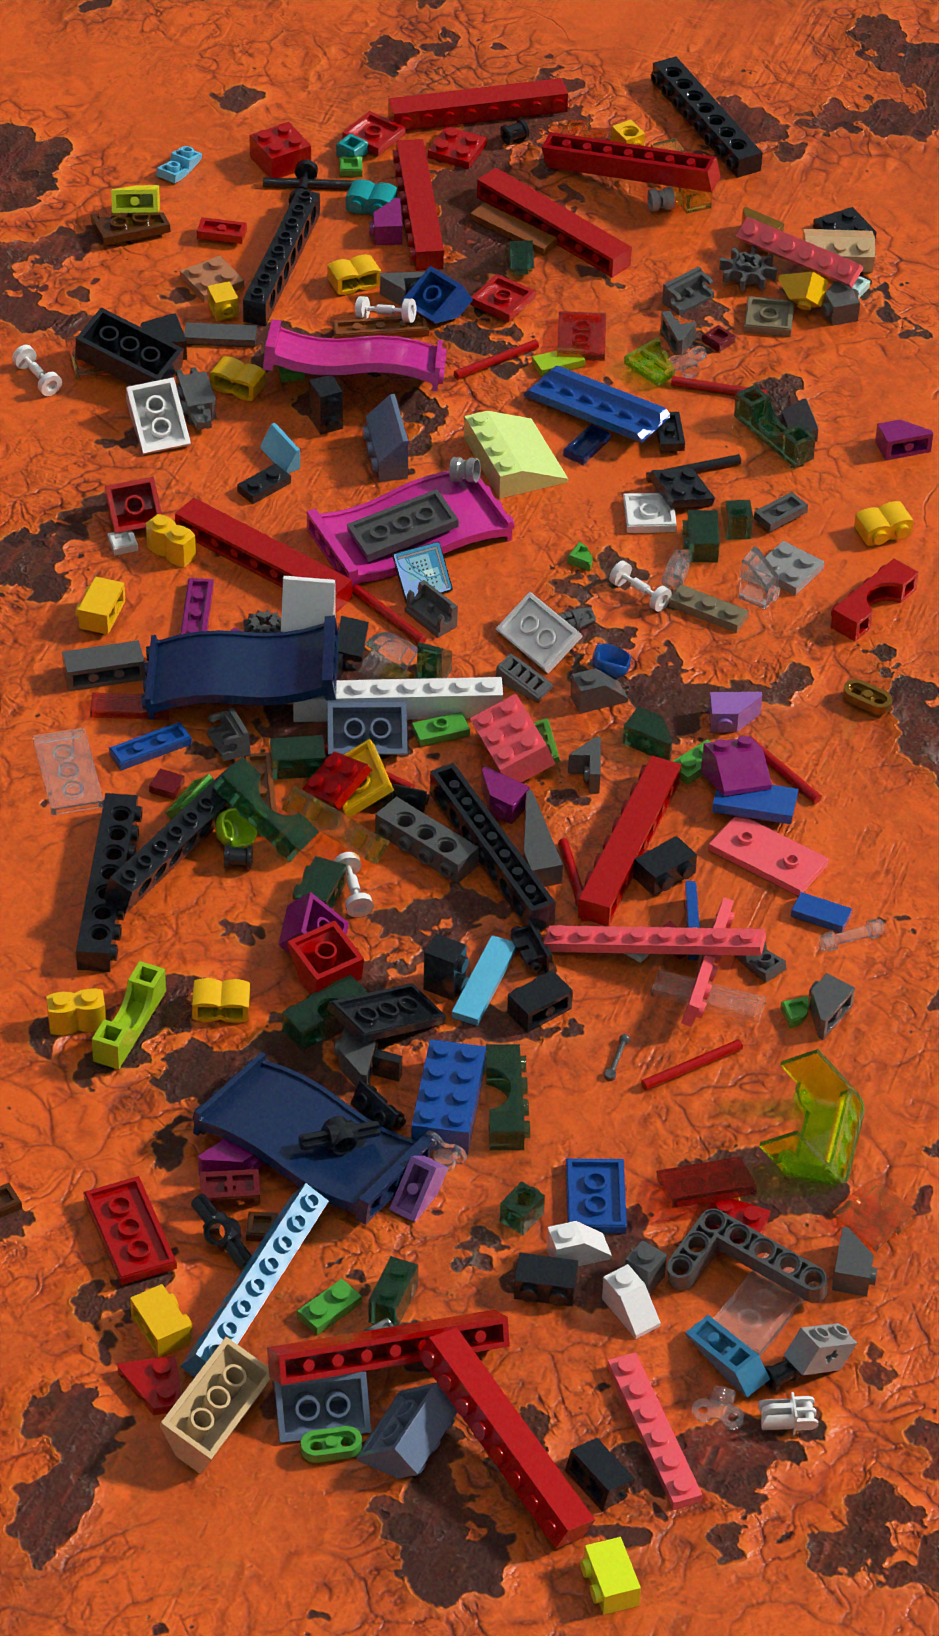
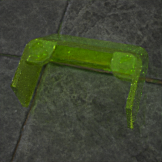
[759,1049,865,1186]

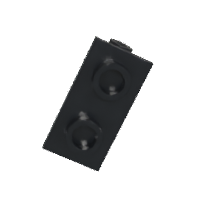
[372,783,430,813]
[510,917,552,973]
[350,1080,406,1131]

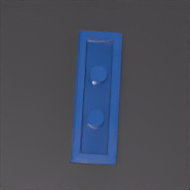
[109,722,192,771]
[684,881,700,960]

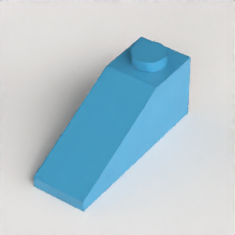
[685,1315,770,1397]

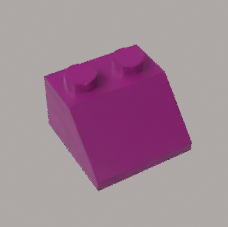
[701,736,772,796]
[278,892,349,955]

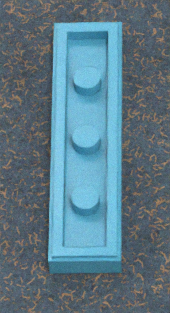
[452,935,517,1026]

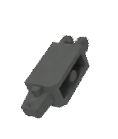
[176,367,216,430]

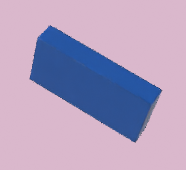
[791,892,852,933]

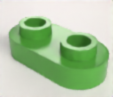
[301,1426,362,1463]

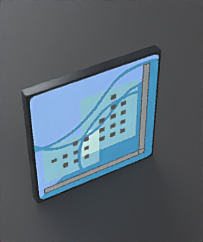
[392,541,453,603]

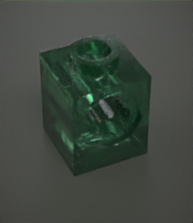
[500,1181,545,1235]

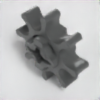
[719,246,777,291]

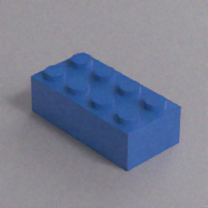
[411,1039,486,1155]

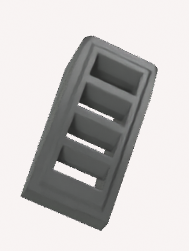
[496,654,553,702]

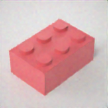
[470,694,555,782]

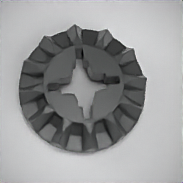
[244,609,281,633]

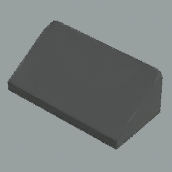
[781,398,818,444]

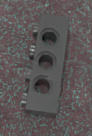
[375,797,479,884]

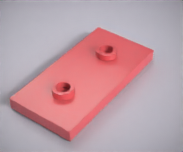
[708,816,829,896]

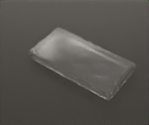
[33,727,104,815]
[713,1253,818,1357]

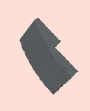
[735,941,787,982]

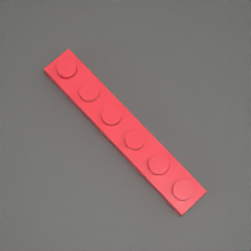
[736,217,863,288]
[681,897,735,1027]
[607,1352,703,1510]

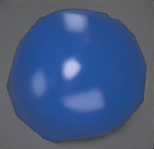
[592,643,631,679]

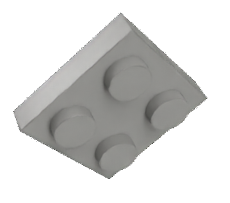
[754,541,825,595]

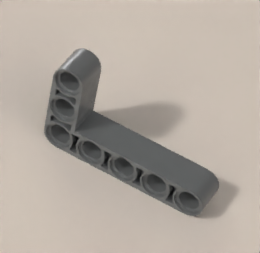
[667,1209,827,1303]

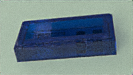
[563,424,611,465]

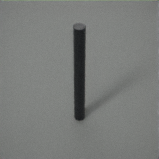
[263,177,353,189]
[646,454,741,482]

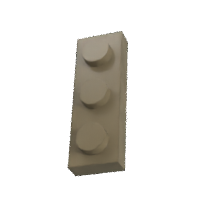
[669,584,749,633]

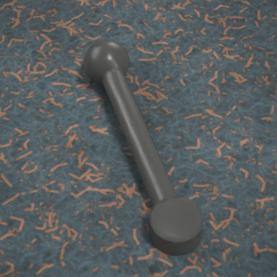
[605,1034,630,1081]

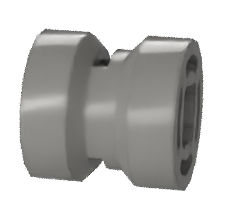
[647,187,675,212]
[449,457,481,483]

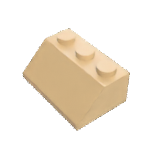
[803,229,875,273]

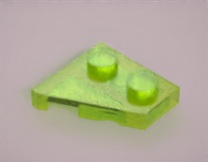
[624,337,675,386]

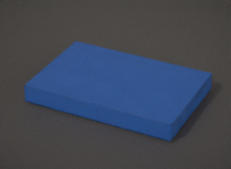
[712,785,799,824]
[566,1158,627,1233]

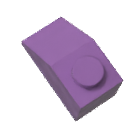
[708,692,762,733]
[389,1156,449,1222]

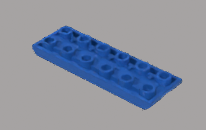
[524,366,670,443]

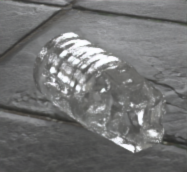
[661,549,691,590]

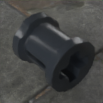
[500,119,530,145]
[224,844,253,870]
[764,1356,801,1392]

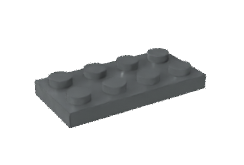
[347,489,459,562]

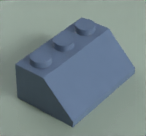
[362,394,408,482]
[327,702,408,755]
[272,1371,372,1442]
[356,1382,457,1479]

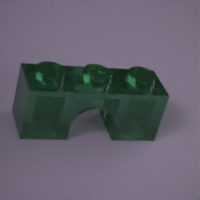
[282,975,368,1051]

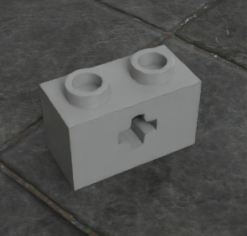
[784,1323,857,1375]

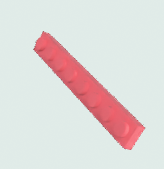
[544,925,766,956]

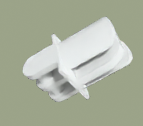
[758,1392,818,1435]

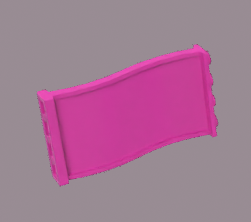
[263,319,447,391]
[307,471,514,587]

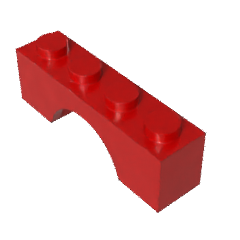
[831,558,918,641]

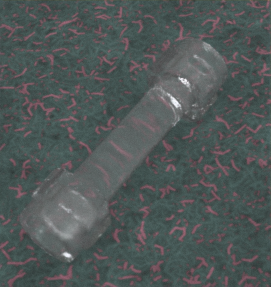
[819,919,885,952]

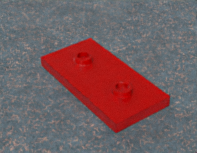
[83,1176,177,1285]

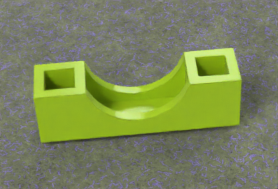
[92,961,166,1069]

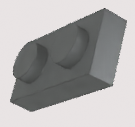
[754,492,808,532]

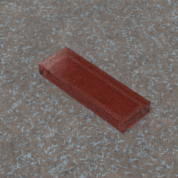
[90,693,170,720]

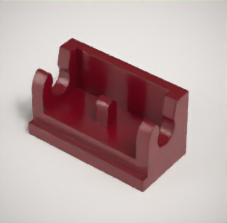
[200,1169,260,1203]

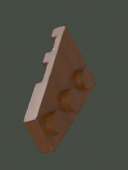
[91,212,171,246]

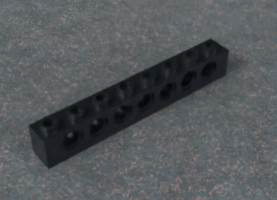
[651,56,763,178]
[243,189,320,326]
[430,763,556,930]
[103,764,253,914]
[76,793,143,972]

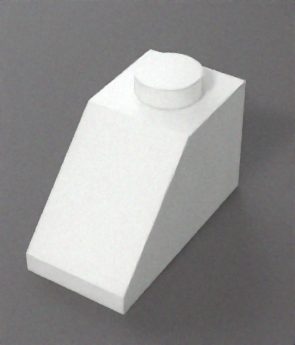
[546,1221,612,1267]
[602,1264,661,1339]

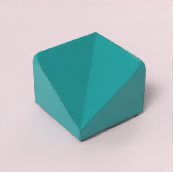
[336,133,368,157]

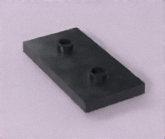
[327,983,446,1043]

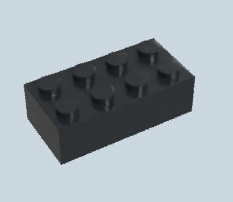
[75,307,184,386]

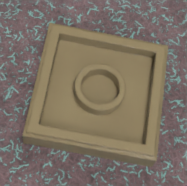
[744,296,795,337]

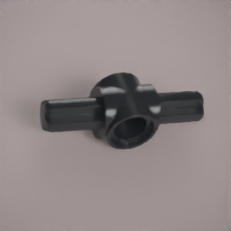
[298,1116,381,1155]
[191,1194,252,1269]

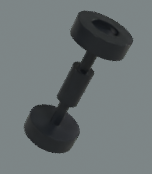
[289,160,318,205]

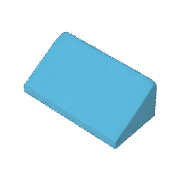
[260,423,300,473]

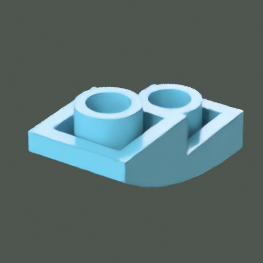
[156,146,202,183]

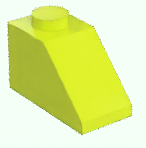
[111,185,160,213]

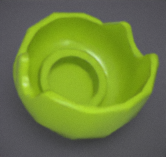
[215,808,257,848]

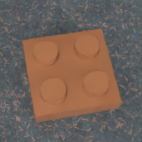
[180,256,245,303]

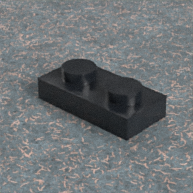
[657,412,685,452]
[237,464,291,504]

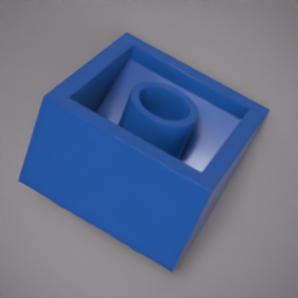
[401,266,473,323]

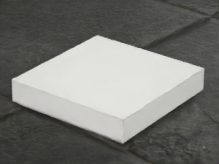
[623,493,677,533]

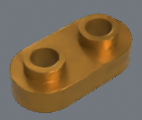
[843,679,892,715]

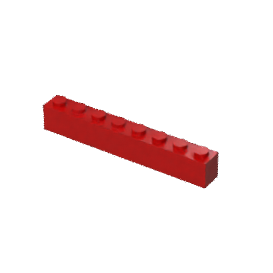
[388,78,568,131]
[541,132,720,193]
[392,139,444,271]
[477,168,632,278]
[175,498,352,613]
[575,756,682,926]
[267,1310,510,1385]
[418,1328,595,1549]

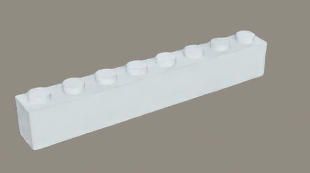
[293,677,503,722]

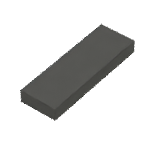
[184,322,257,347]

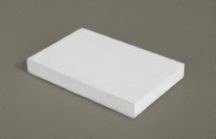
[495,592,583,674]

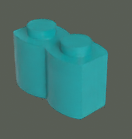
[346,179,397,216]

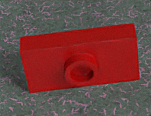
[197,217,247,244]

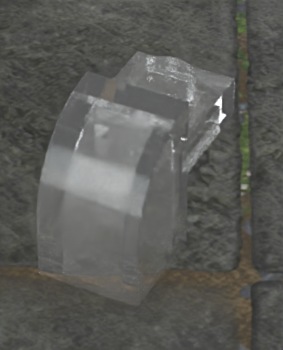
[358,632,419,680]

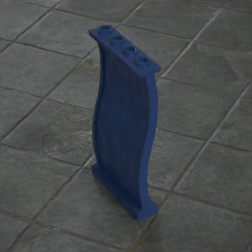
[141,615,339,720]
[193,1052,433,1225]

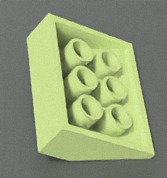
[464,411,568,499]

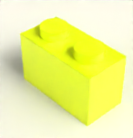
[580,1537,641,1615]

